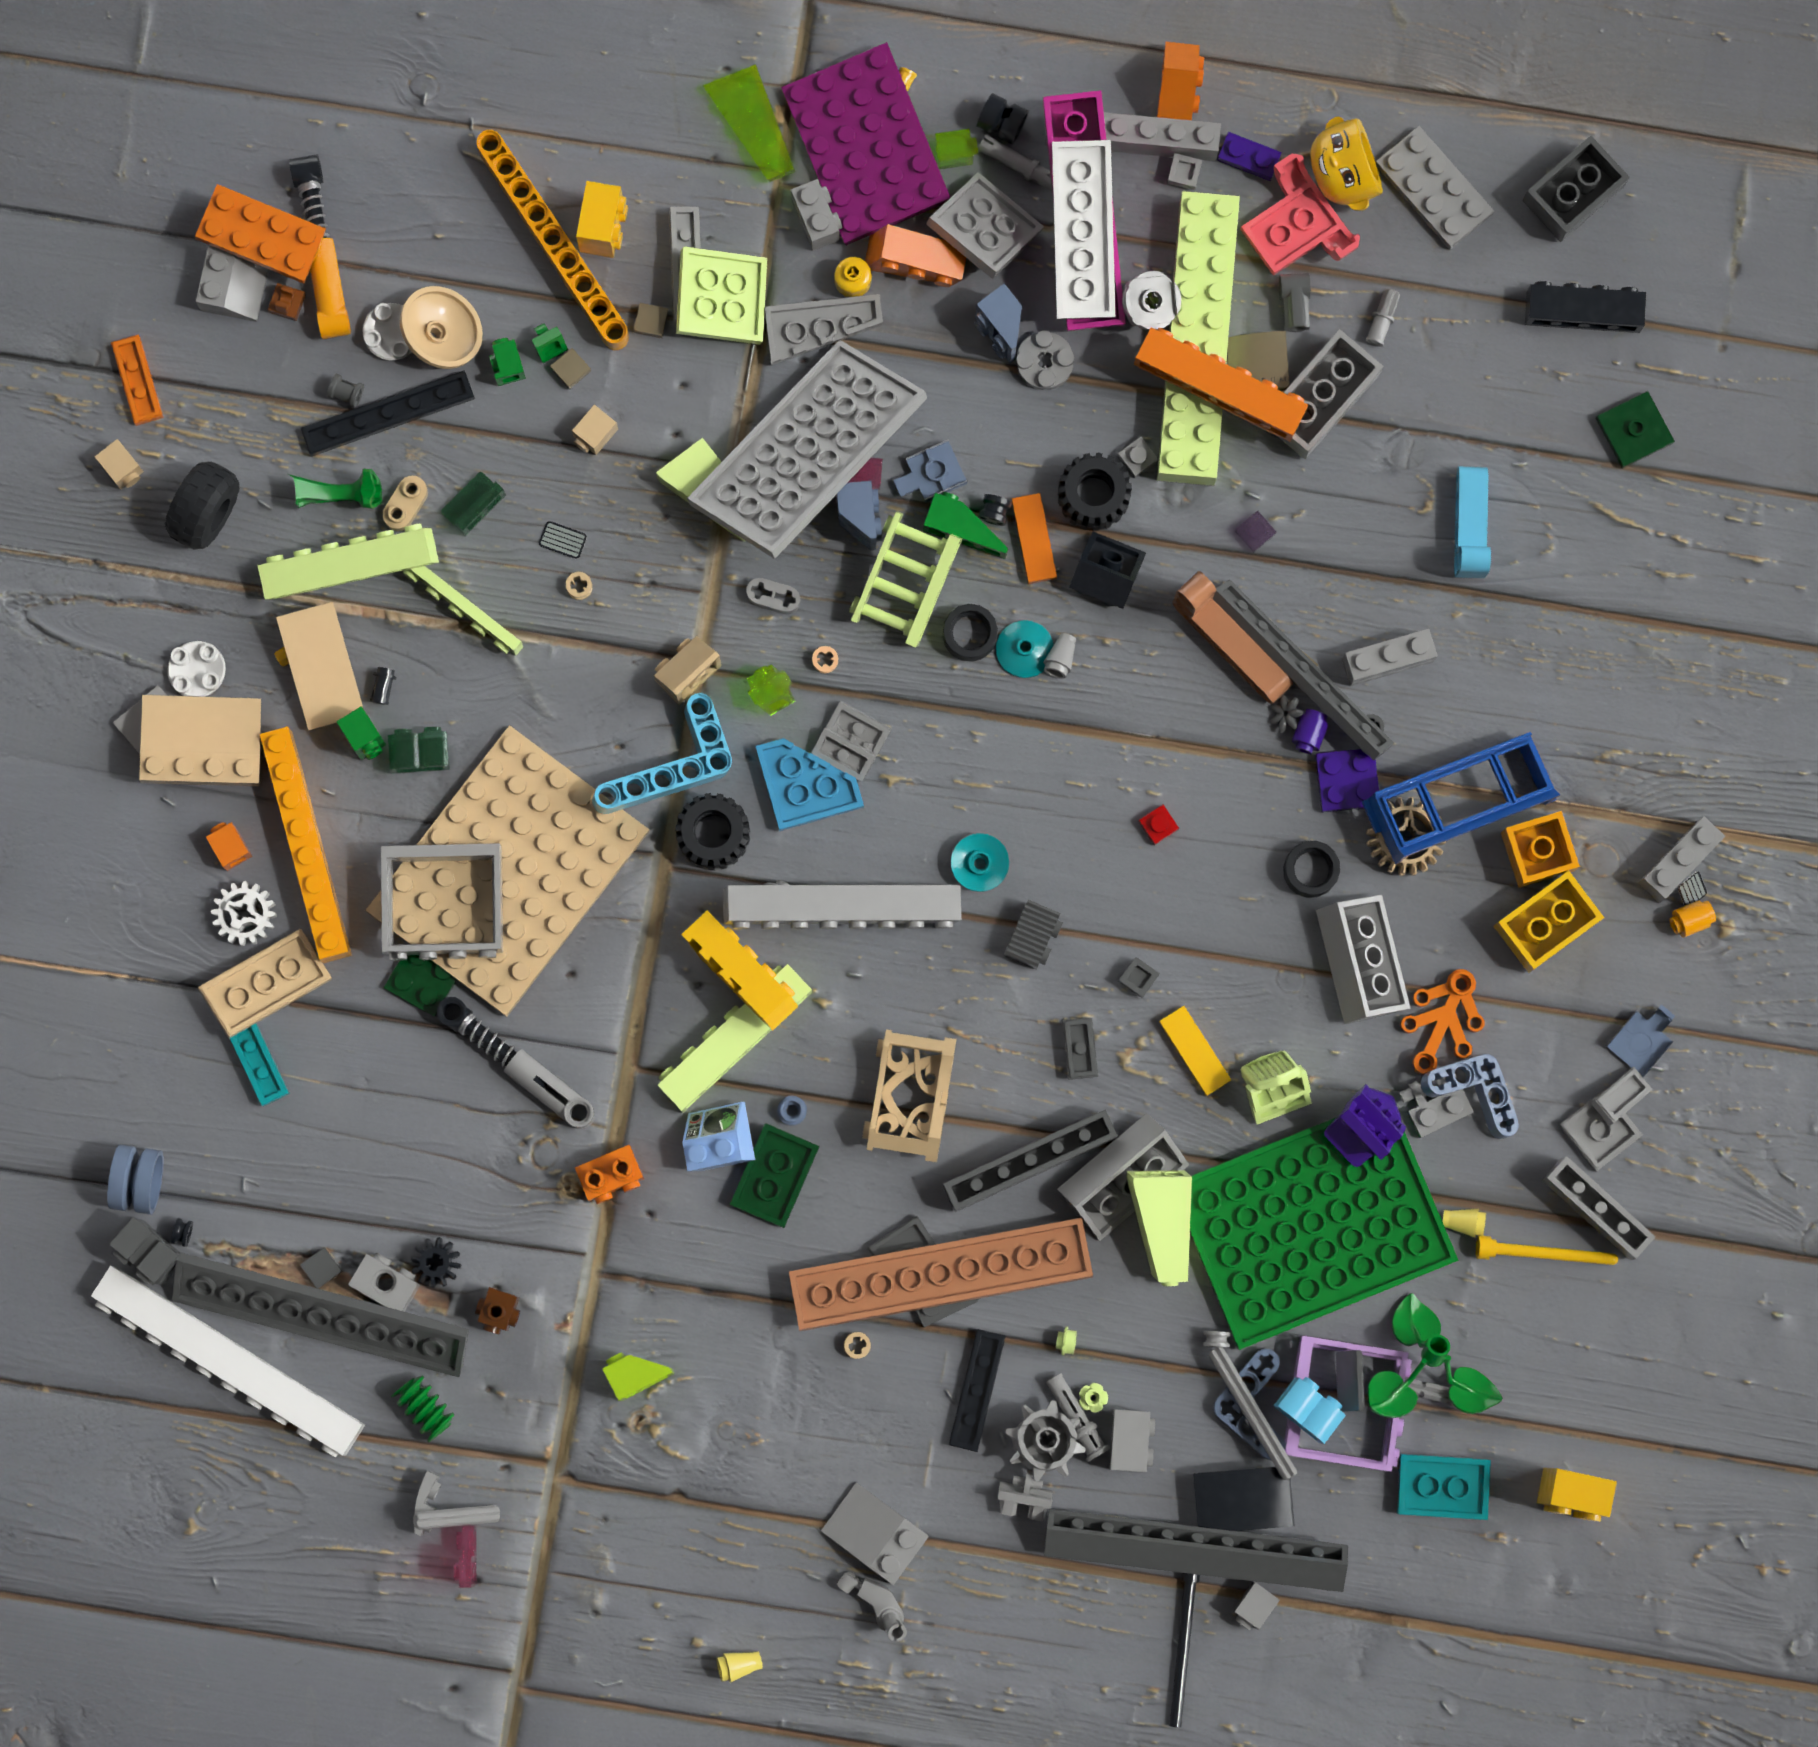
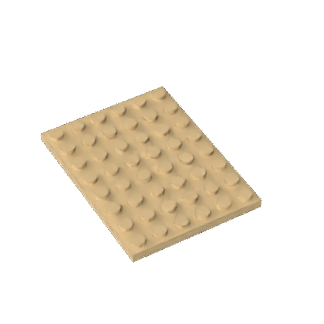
[366,725,650,1017]

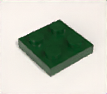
[384,955,457,1017]

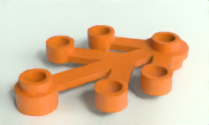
[1400,969,1485,1075]

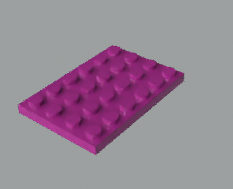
[781,42,951,245]

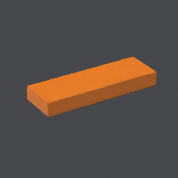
[111,334,164,426]
[1011,493,1057,584]

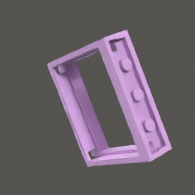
[1284,1336,1412,1472]

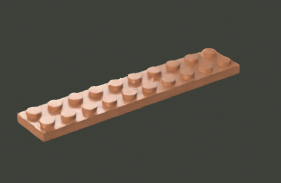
[789,1218,1093,1331]

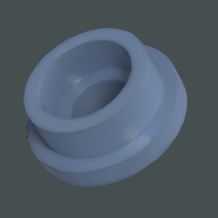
[777,1096,807,1126]

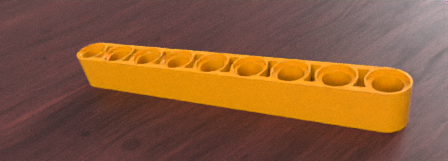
[477,130,629,350]

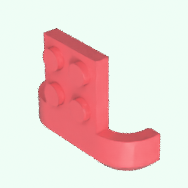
[1240,153,1360,276]

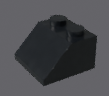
[1069,531,1146,609]

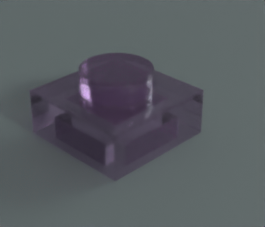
[1235,511,1277,553]

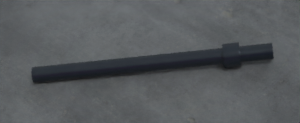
[1169,1573,1200,1728]

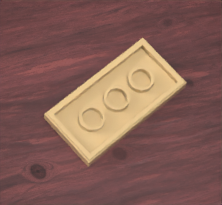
[276,602,364,730]
[198,929,332,1039]

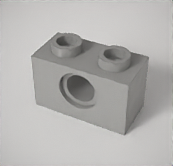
[348,1252,420,1312]

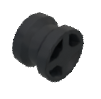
[978,494,1012,526]

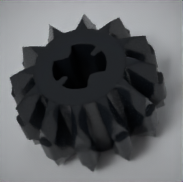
[410,1237,462,1288]

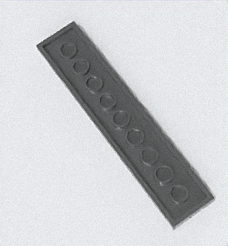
[172,1252,469,1377]

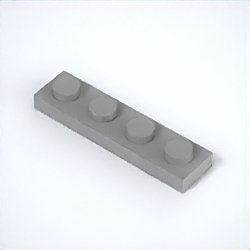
[669,207,701,322]

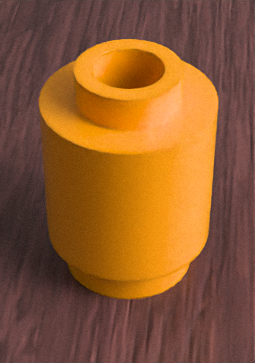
[1669,900,1716,938]

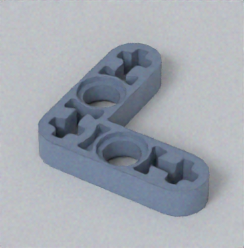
[1421,1054,1519,1139]
[1213,1349,1286,1460]

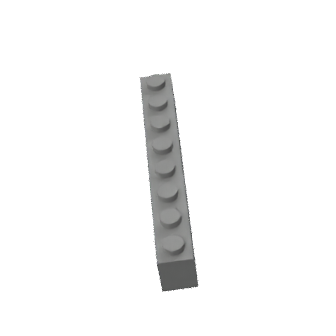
[723,885,962,930]

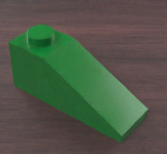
[923,492,1008,559]

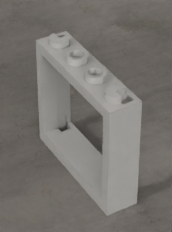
[381,843,503,961]

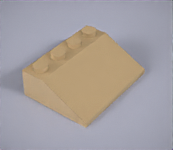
[139,695,261,787]

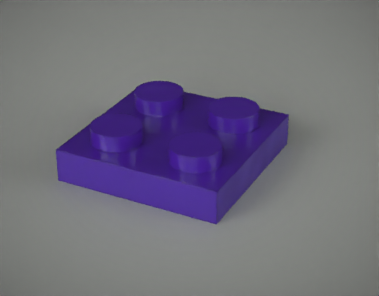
[1315,749,1379,813]

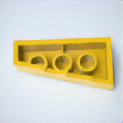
[681,910,798,1031]

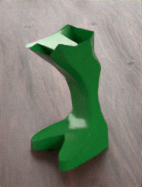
[288,469,382,510]

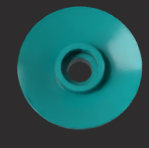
[996,620,1054,678]
[951,833,1010,892]

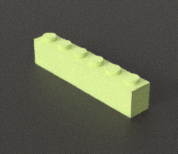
[257,524,439,600]
[658,964,812,1113]

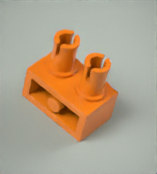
[575,1145,644,1204]

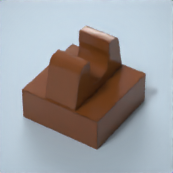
[268,283,306,321]

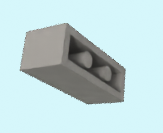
[1342,629,1438,686]
[1638,816,1725,903]

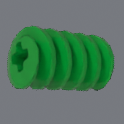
[391,1375,455,1443]

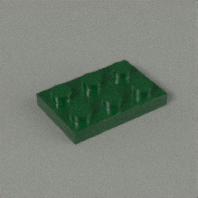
[730,1123,820,1228]

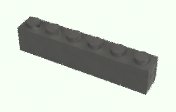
[943,1109,1118,1212]

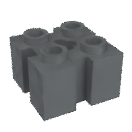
[109,1217,180,1286]

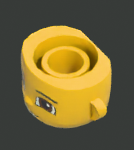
[1310,116,1383,211]

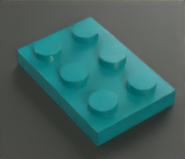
[1397,1454,1491,1520]

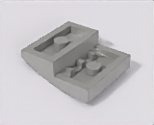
[811,701,892,782]

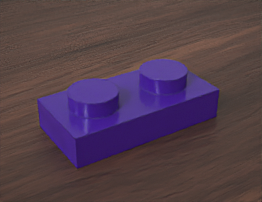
[1217,131,1282,181]

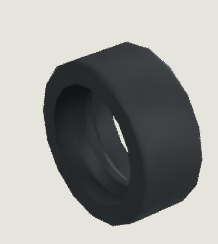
[942,604,998,662]
[1283,840,1340,898]

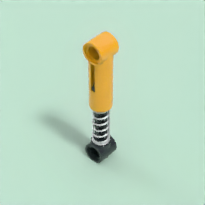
[289,154,351,339]

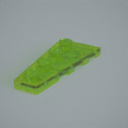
[703,64,796,182]

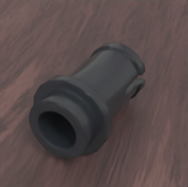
[370,667,397,705]

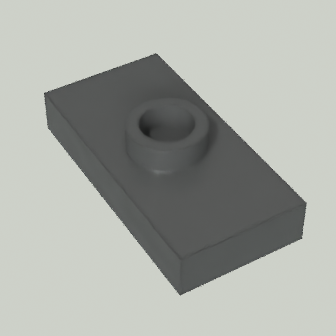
[1062,1018,1098,1080]

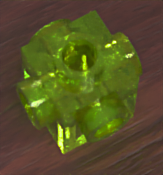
[747,664,795,716]

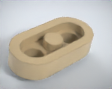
[383,476,428,531]

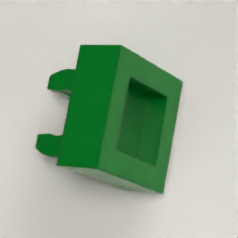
[531,323,568,363]

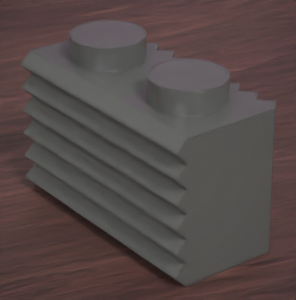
[1004,900,1063,970]

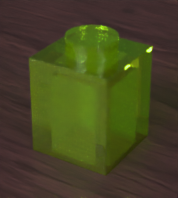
[935,129,978,169]

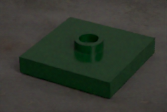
[1595,391,1675,469]

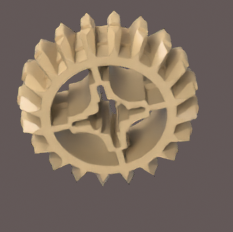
[1366,797,1446,876]

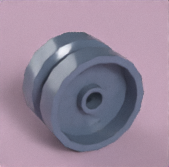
[107,1145,164,1215]

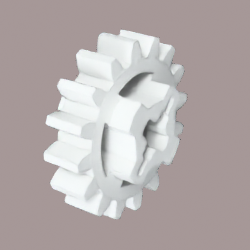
[211,881,277,946]

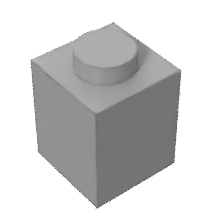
[1232,1582,1280,1630]

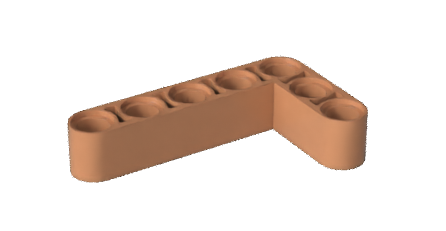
[1172,571,1293,704]

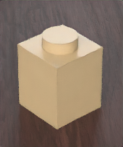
[572,405,618,455]
[95,439,143,489]

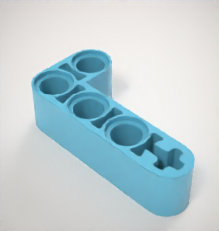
[1454,466,1491,579]

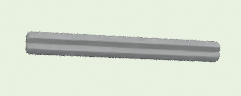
[1209,1347,1297,1480]

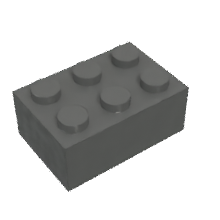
[1522,136,1630,242]

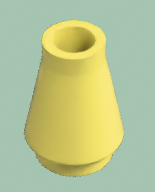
[1442,1209,1486,1238]
[716,1651,763,1683]

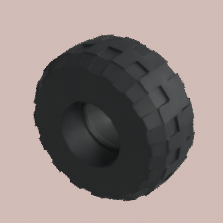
[165,461,240,550]

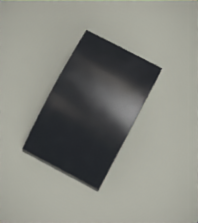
[1193,1467,1295,1531]

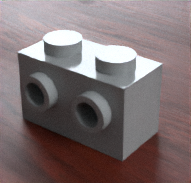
[791,179,842,251]
[1109,1409,1155,1472]

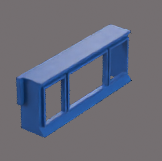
[1362,732,1560,864]

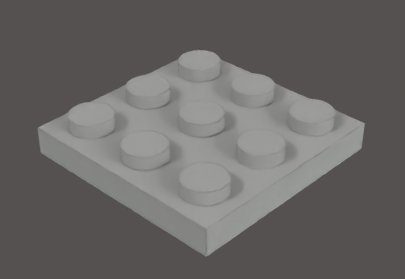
[926,172,1044,279]

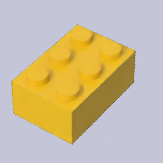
[1493,871,1604,973]
[1537,1468,1617,1522]

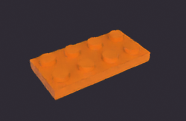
[195,184,326,284]

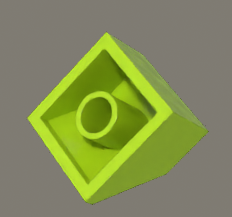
[602,1352,675,1401]

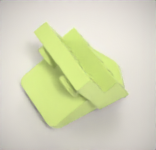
[1240,1051,1312,1125]

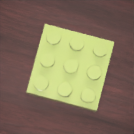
[676,247,767,345]

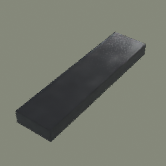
[949,1329,1006,1452]

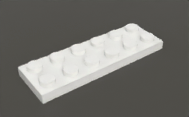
[1052,140,1115,319]

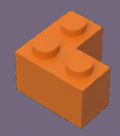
[1157,41,1204,121]

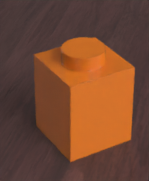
[206,822,253,871]

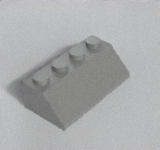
[196,245,269,322]
[1316,895,1411,1024]
[1057,1113,1189,1241]

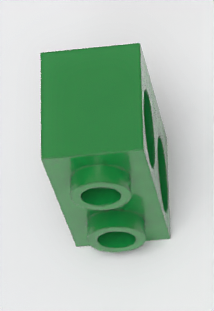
[336,706,386,760]

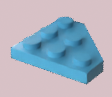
[755,738,864,831]

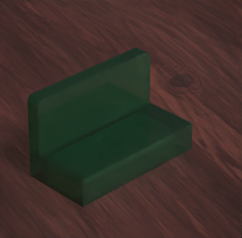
[441,472,506,536]

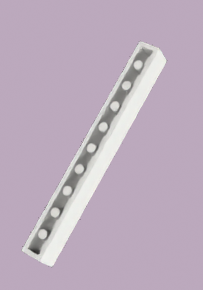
[91,1266,365,1457]

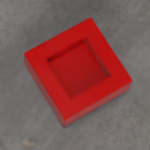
[1138,804,1179,846]

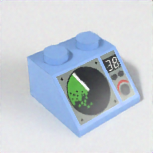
[682,1102,755,1171]

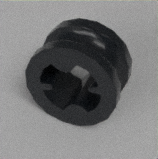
[171,1218,193,1247]

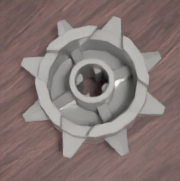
[1005,1400,1085,1482]

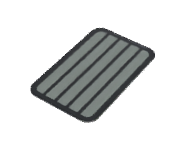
[539,521,587,559]
[1678,871,1707,906]

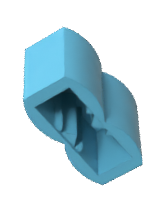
[1274,1377,1346,1444]

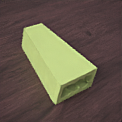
[656,438,745,542]
[1126,1170,1192,1286]

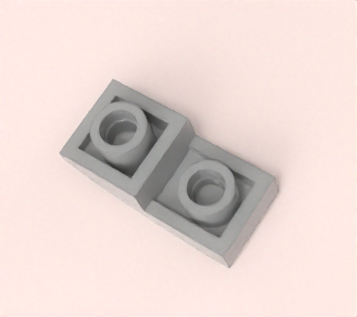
[414,1471,442,1536]

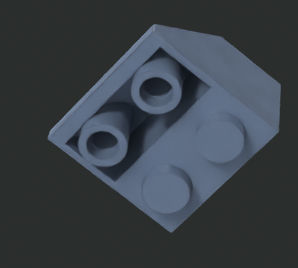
[974,283,1022,363]
[836,481,882,551]

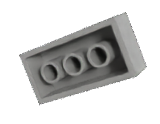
[1277,329,1384,460]

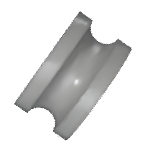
[1203,1331,1230,1348]

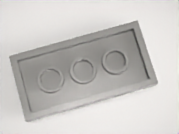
[1375,126,1494,250]

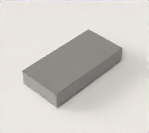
[1591,1067,1653,1126]

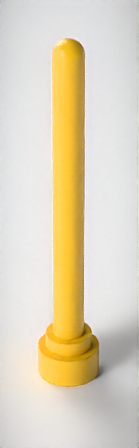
[1475,1235,1618,1265]

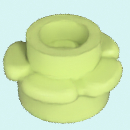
[1056,1326,1077,1356]
[1079,1383,1108,1413]

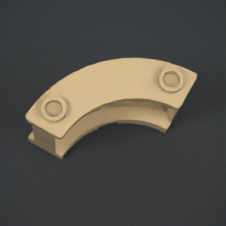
[862,1029,957,1162]

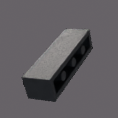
[1525,281,1646,333]

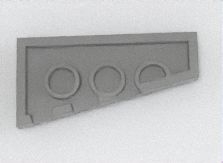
[765,294,883,365]

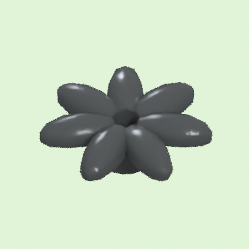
[1270,695,1303,733]

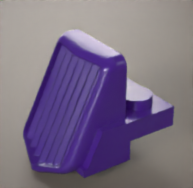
[1324,1084,1406,1167]

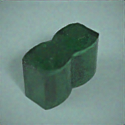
[388,727,450,774]

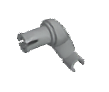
[837,1572,907,1642]

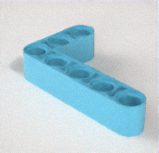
[592,693,732,814]

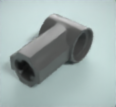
[1279,273,1311,332]

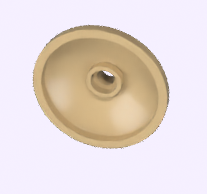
[400,286,483,369]

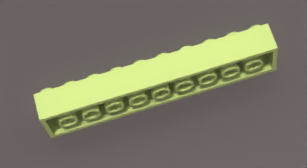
[1157,191,1240,486]

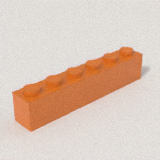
[1134,327,1308,442]

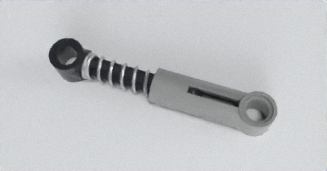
[437,997,595,1129]

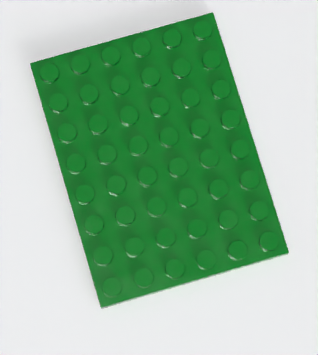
[1190,1117,1459,1350]

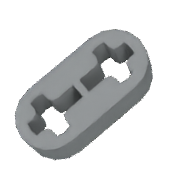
[746,578,801,614]

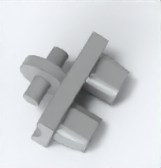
[998,1469,1053,1521]

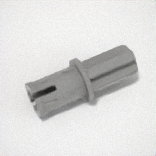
[1366,289,1400,347]

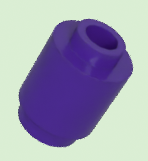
[1292,709,1328,755]

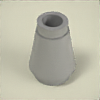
[1043,633,1076,679]

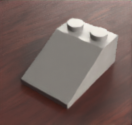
[821,1482,929,1586]

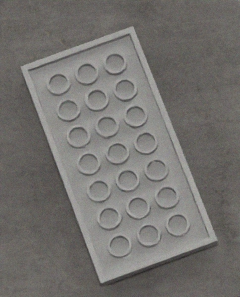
[687,340,927,559]

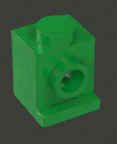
[489,338,526,386]

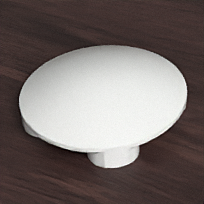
[363,303,412,360]
[167,641,226,697]

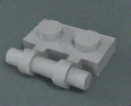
[1399,1073,1474,1138]

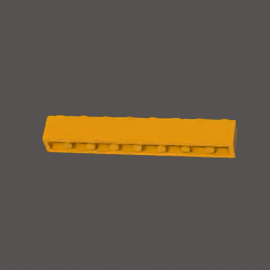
[260,726,352,963]

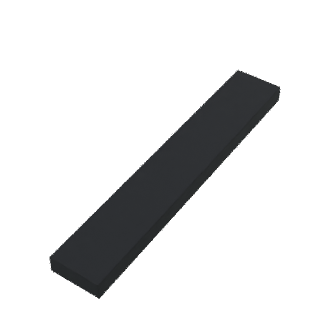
[300,370,475,457]

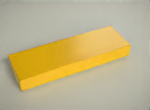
[1159,1006,1232,1097]

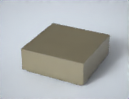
[634,303,668,338]
[550,348,591,390]

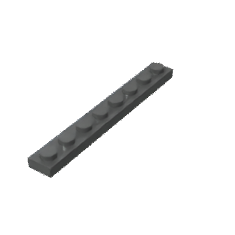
[1213,579,1394,761]

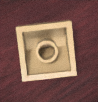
[654,636,721,705]

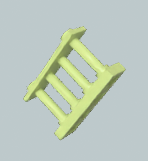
[849,512,963,648]

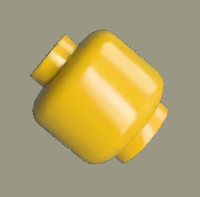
[834,257,872,297]

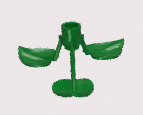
[1368,1293,1503,1418]

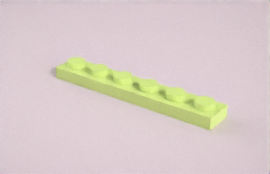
[403,566,523,655]

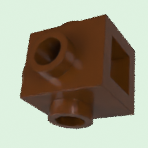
[475,1287,521,1335]

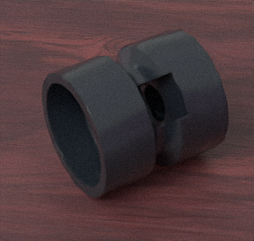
[976,93,1029,144]

